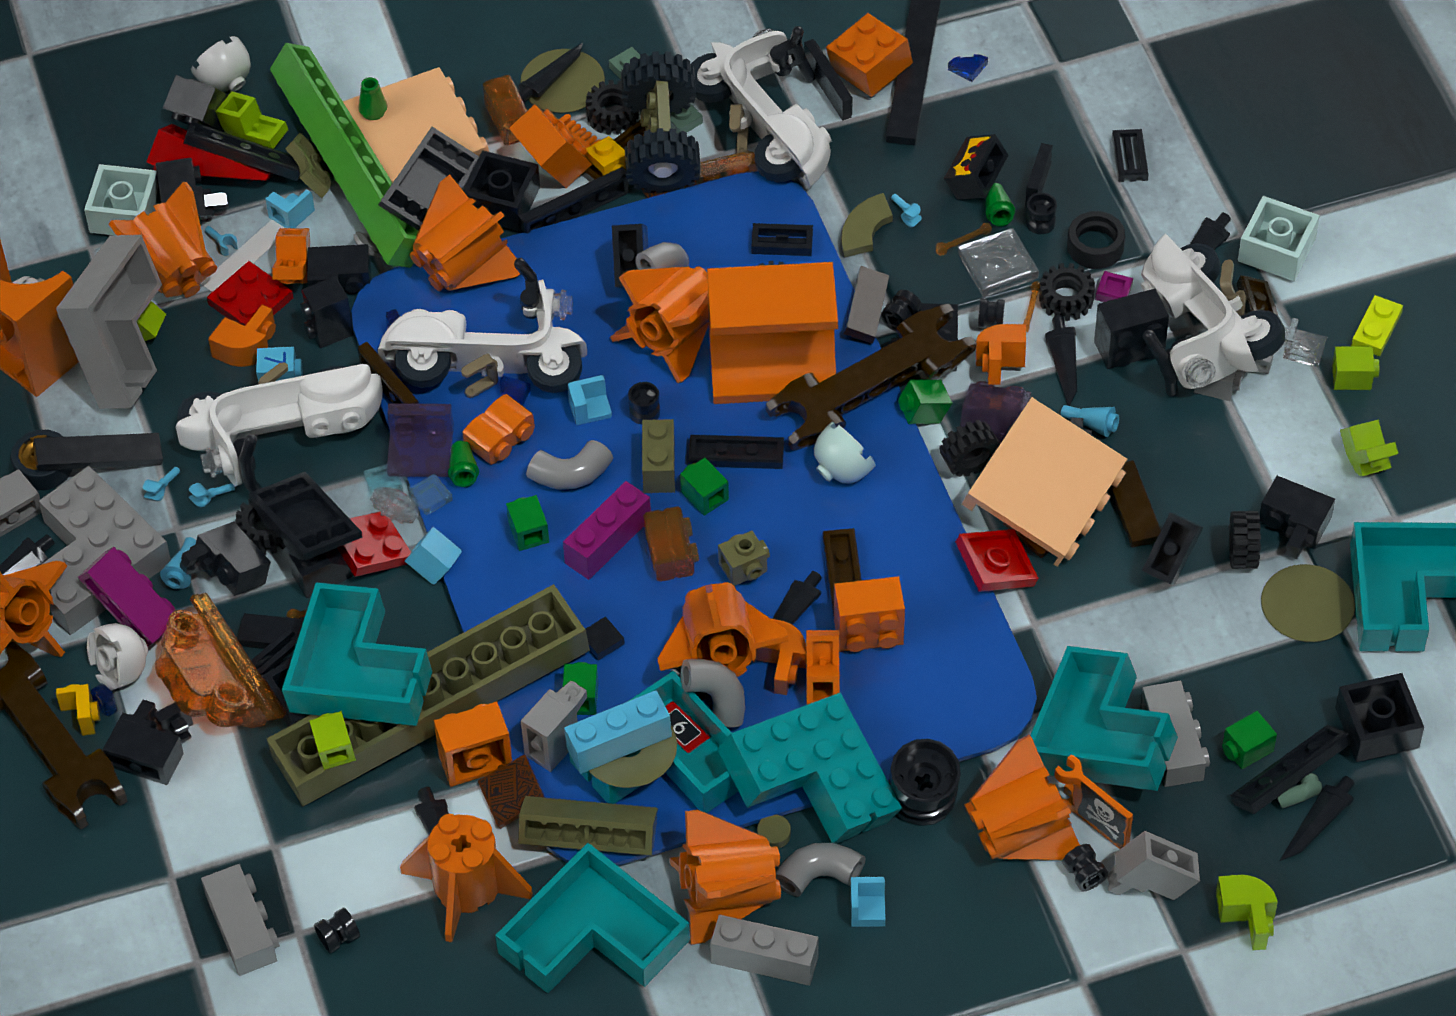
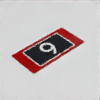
[665,701,710,753]

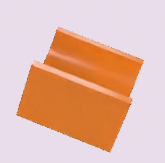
[0,240,79,397]
[707,262,838,404]

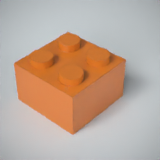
[826,13,913,97]
[509,104,592,188]
[834,576,905,652]
[434,701,512,787]

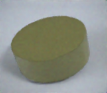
[757,814,791,849]

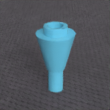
[1061,405,1119,437]
[160,537,196,589]

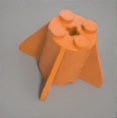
[409,174,520,291]
[109,182,217,298]
[610,266,709,383]
[0,561,67,657]
[657,582,789,677]
[964,735,1080,860]
[669,810,781,944]
[400,814,533,942]

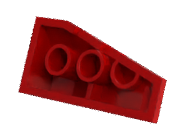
[146,124,273,181]

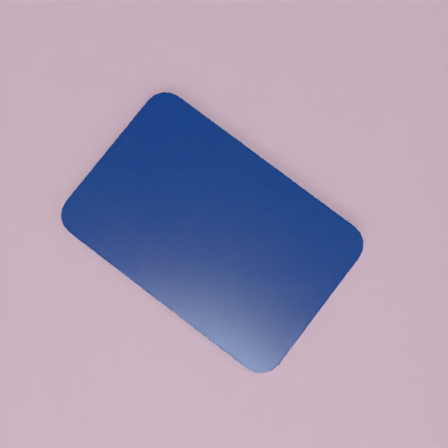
[351,171,1037,866]

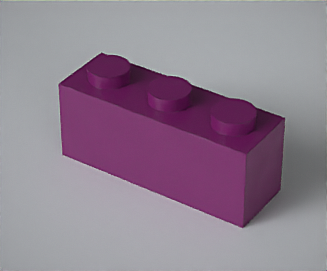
[563,481,651,580]
[78,547,179,646]

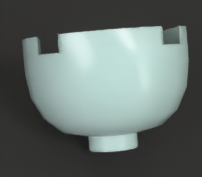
[814,422,876,484]

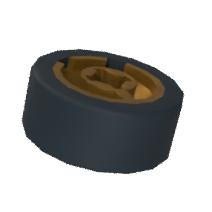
[11,429,73,490]

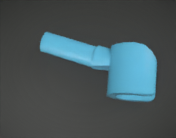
[891,194,922,227]
[205,226,238,256]
[143,467,180,501]
[189,483,235,507]

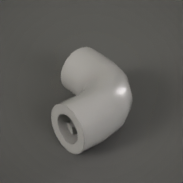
[636,242,689,270]
[526,440,613,490]
[681,659,745,727]
[776,842,866,897]

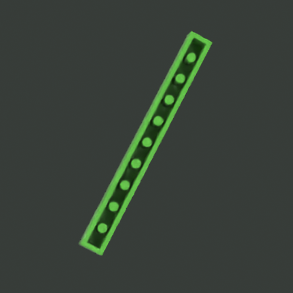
[270,43,419,268]

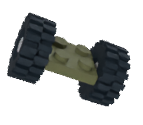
[621,51,701,194]

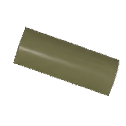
[518,796,658,856]

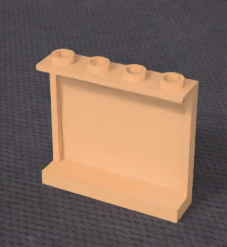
[343,67,489,183]
[961,397,1127,567]

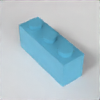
[564,690,672,774]

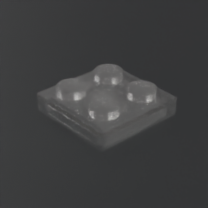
[958,228,1039,297]

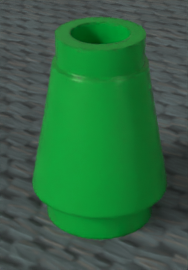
[358,77,388,120]
[986,183,1015,226]
[448,441,479,487]

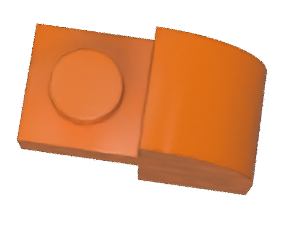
[272,228,310,284]
[208,305,276,367]
[976,324,1026,385]
[755,619,806,695]
[806,630,840,705]

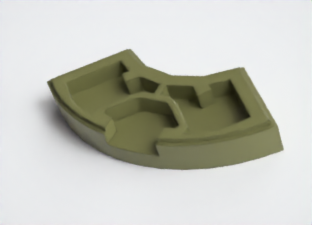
[285,133,331,198]
[842,193,893,258]

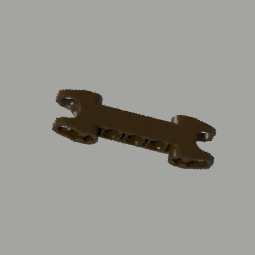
[766,304,977,451]
[0,642,128,829]

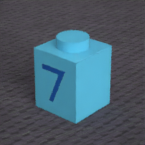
[256,347,303,381]

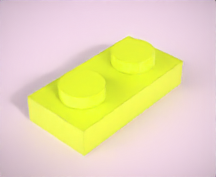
[1351,295,1403,357]

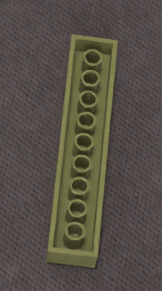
[266,584,590,806]

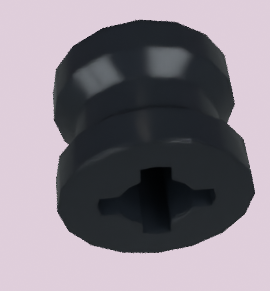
[978,298,1005,329]

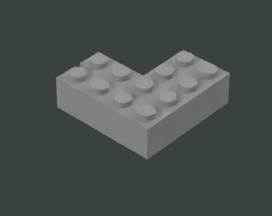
[56,235,162,409]
[39,466,171,635]

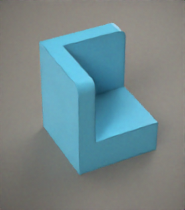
[266,190,315,228]
[568,375,612,425]
[405,527,462,585]
[850,877,885,927]

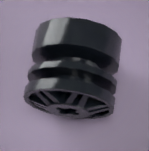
[889,739,961,826]

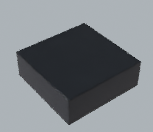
[585,616,625,660]

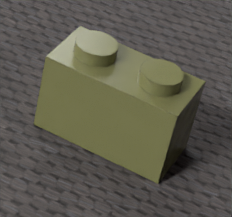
[642,419,675,493]

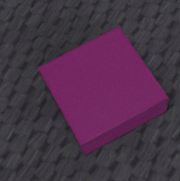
[1095,271,1133,302]

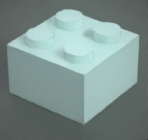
[84,164,161,235]
[1238,196,1320,281]

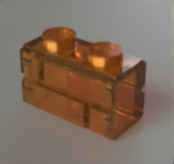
[483,75,527,146]
[643,506,699,582]

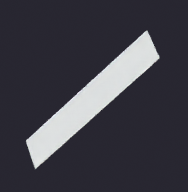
[201,220,284,292]

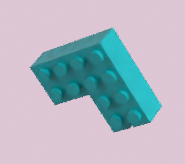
[1350,522,1456,651]
[282,582,432,726]
[1031,646,1178,791]
[569,671,738,813]
[717,692,902,844]
[495,843,690,993]

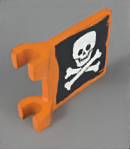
[1054,755,1133,849]

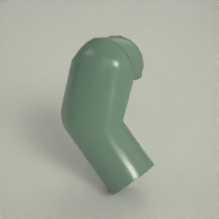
[1278,773,1322,809]

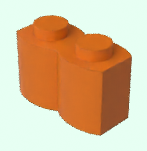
[462,394,535,465]

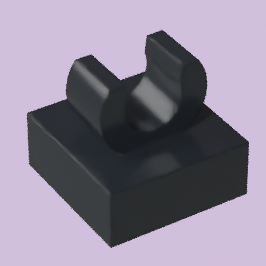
[154,698,193,743]

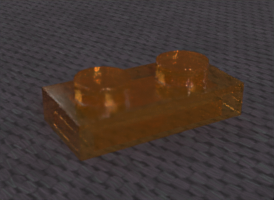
[700,150,755,181]

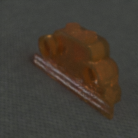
[155,593,286,728]

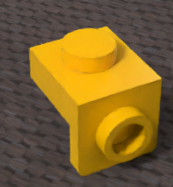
[585,136,626,176]
[56,684,100,736]

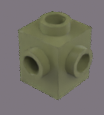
[718,530,770,586]

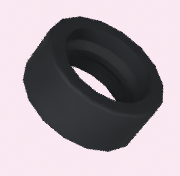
[1067,211,1125,269]

